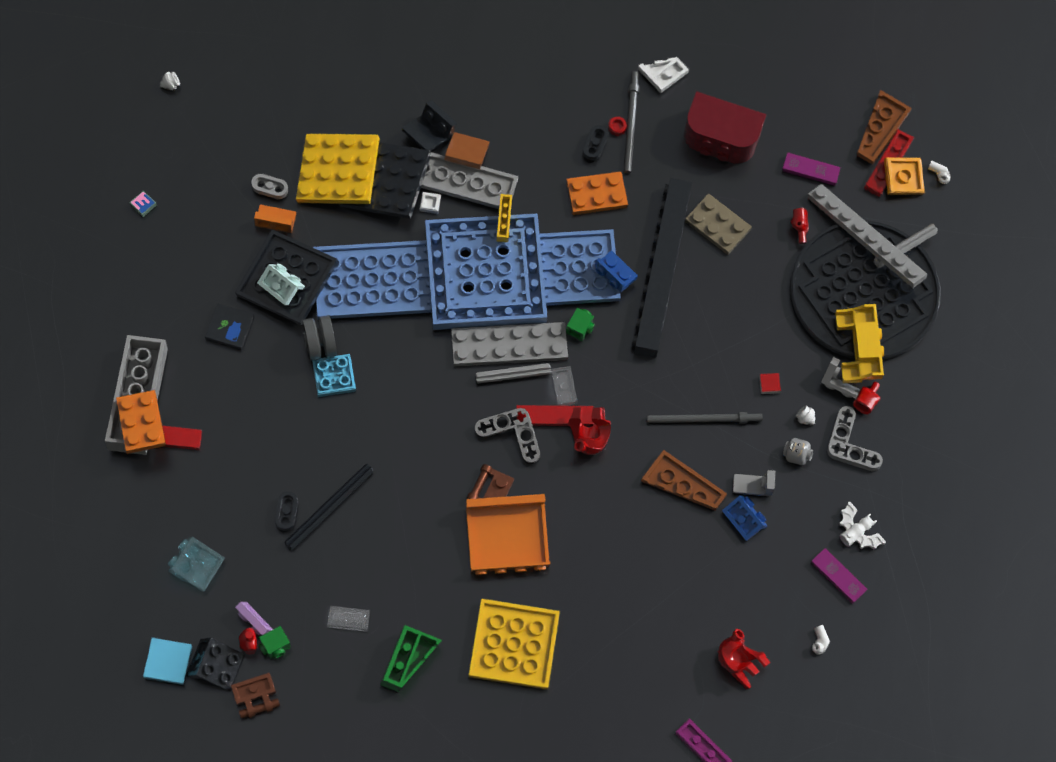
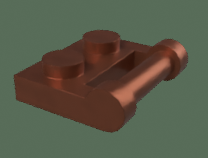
[466,464,514,499]

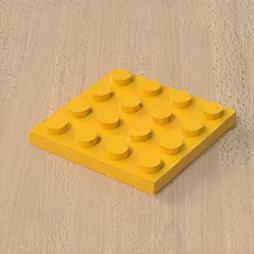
[296,134,380,204]
[469,599,560,690]

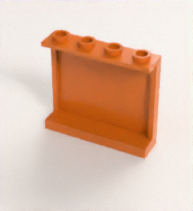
[466,494,550,575]

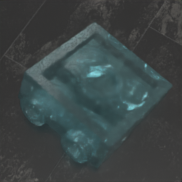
[168,537,225,592]

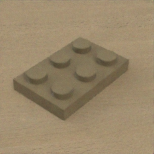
[685,193,752,255]

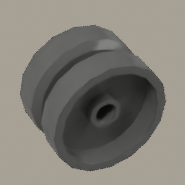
[303,315,337,361]

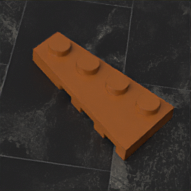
[857,90,912,165]
[641,450,727,511]

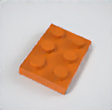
[566,172,628,215]
[116,390,166,454]

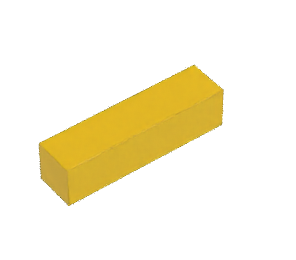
[496,194,512,243]

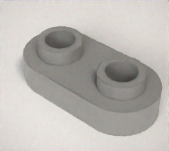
[251,174,288,199]

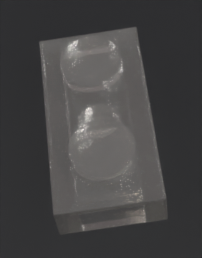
[551,366,578,406]
[328,606,370,631]

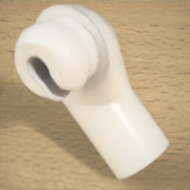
[928,161,950,184]
[812,625,830,654]

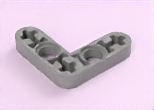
[827,406,883,471]
[475,408,540,463]

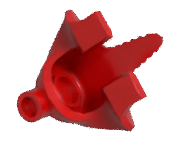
[569,407,611,455]
[718,629,771,689]

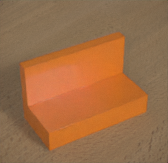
[254,205,297,233]

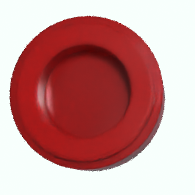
[608,117,627,136]

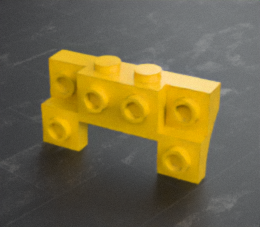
[835,304,884,383]

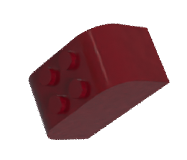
[684,91,767,164]

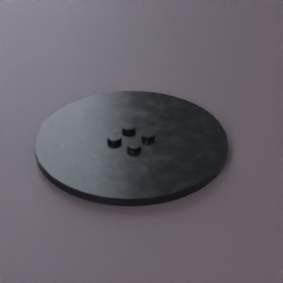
[791,221,941,360]

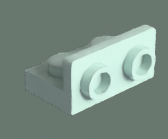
[257,264,305,305]

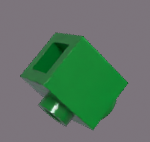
[566,308,595,341]
[258,626,291,659]

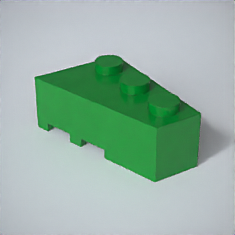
[380,625,442,692]

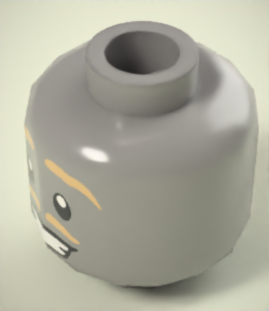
[783,438,813,465]

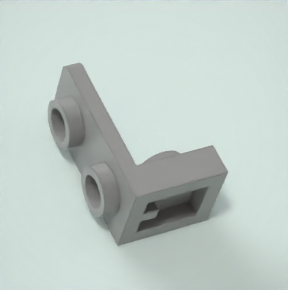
[821,357,860,398]
[733,470,775,496]

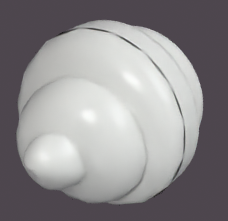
[160,72,180,90]
[796,405,815,425]

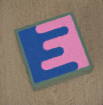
[129,191,157,217]

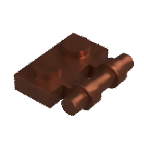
[231,673,280,718]

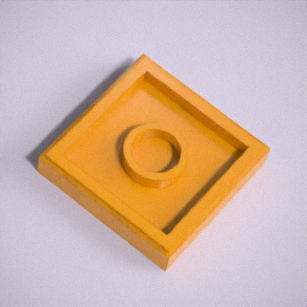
[884,158,925,195]

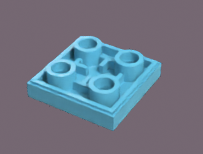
[312,354,356,397]
[143,638,192,685]

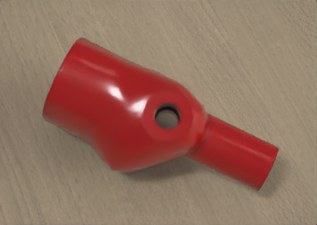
[791,208,809,244]
[853,382,880,414]
[239,628,257,655]

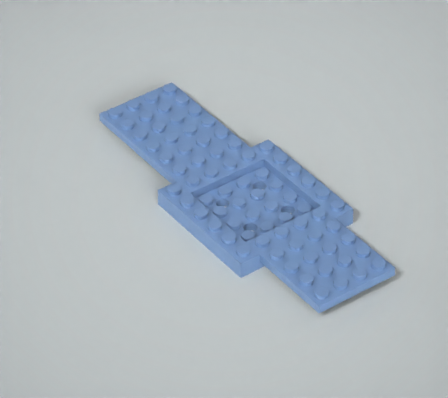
[313,214,620,330]

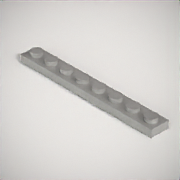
[808,184,927,288]

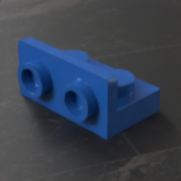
[595,250,638,292]
[722,495,767,541]

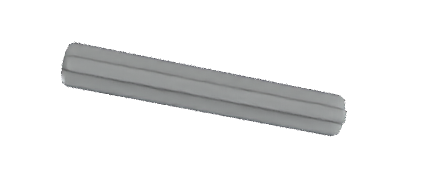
[874,224,938,268]
[475,363,551,383]

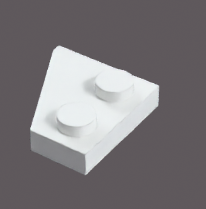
[638,57,689,93]

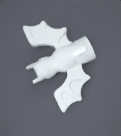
[839,502,886,550]

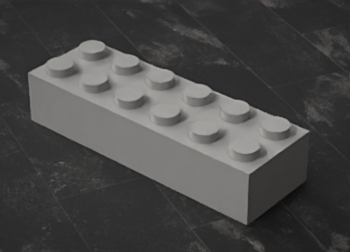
[105,335,168,455]

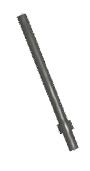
[624,71,640,174]
[647,412,763,424]

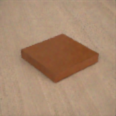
[444,132,490,169]

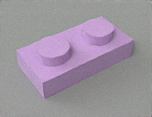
[235,602,273,636]

